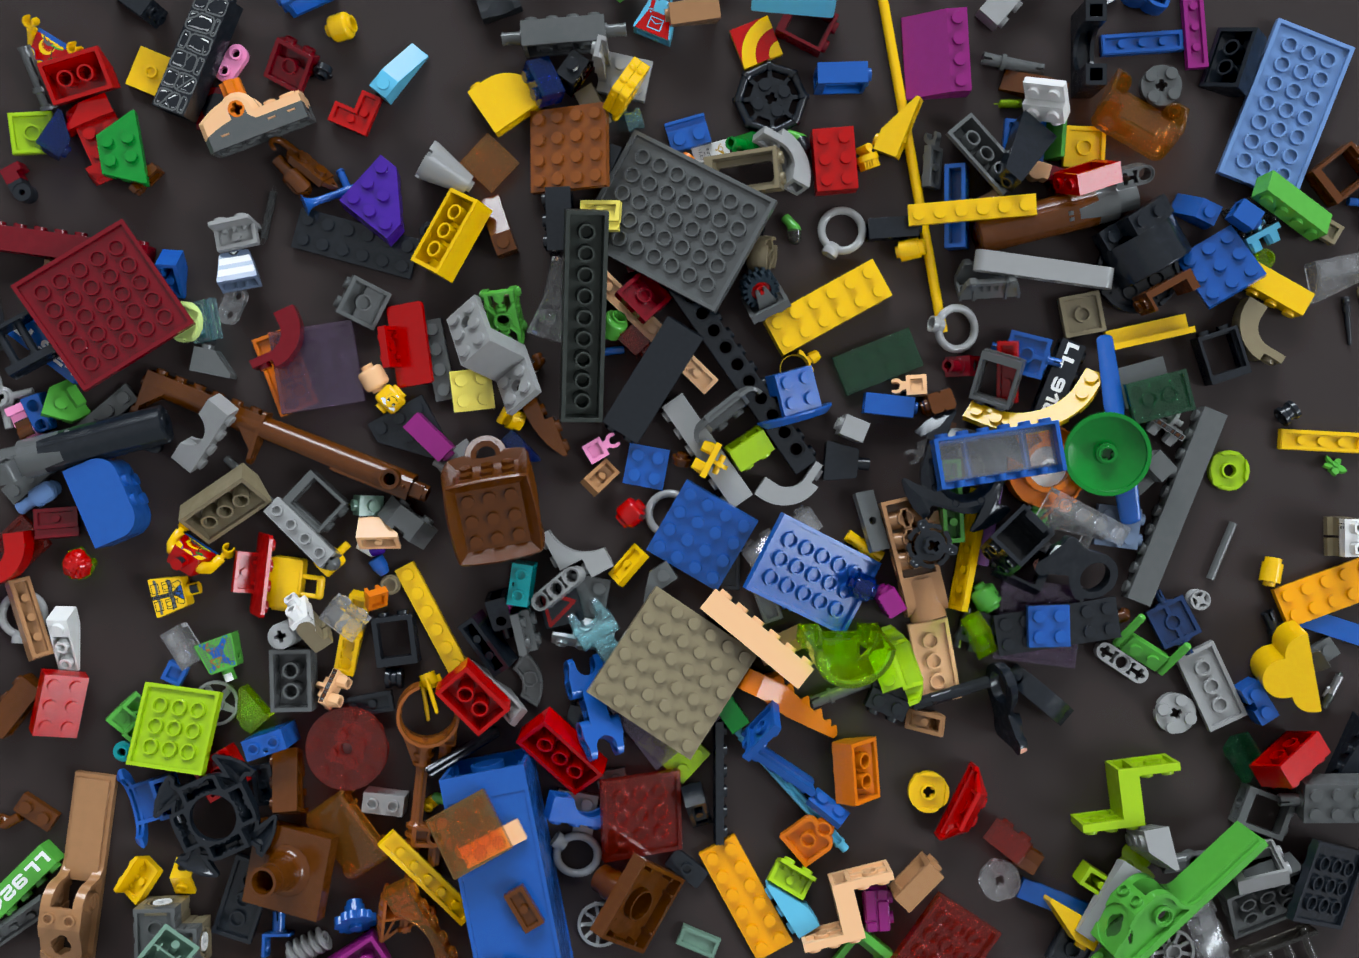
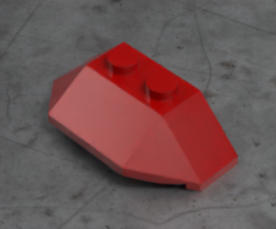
[934,761,987,841]

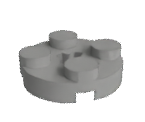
[1153,692,1197,734]

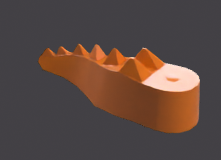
[737,668,837,738]

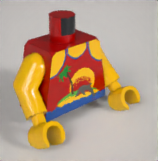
[22,14,84,63]
[166,522,235,576]

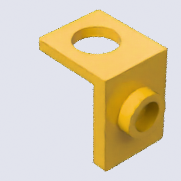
[169,857,197,894]

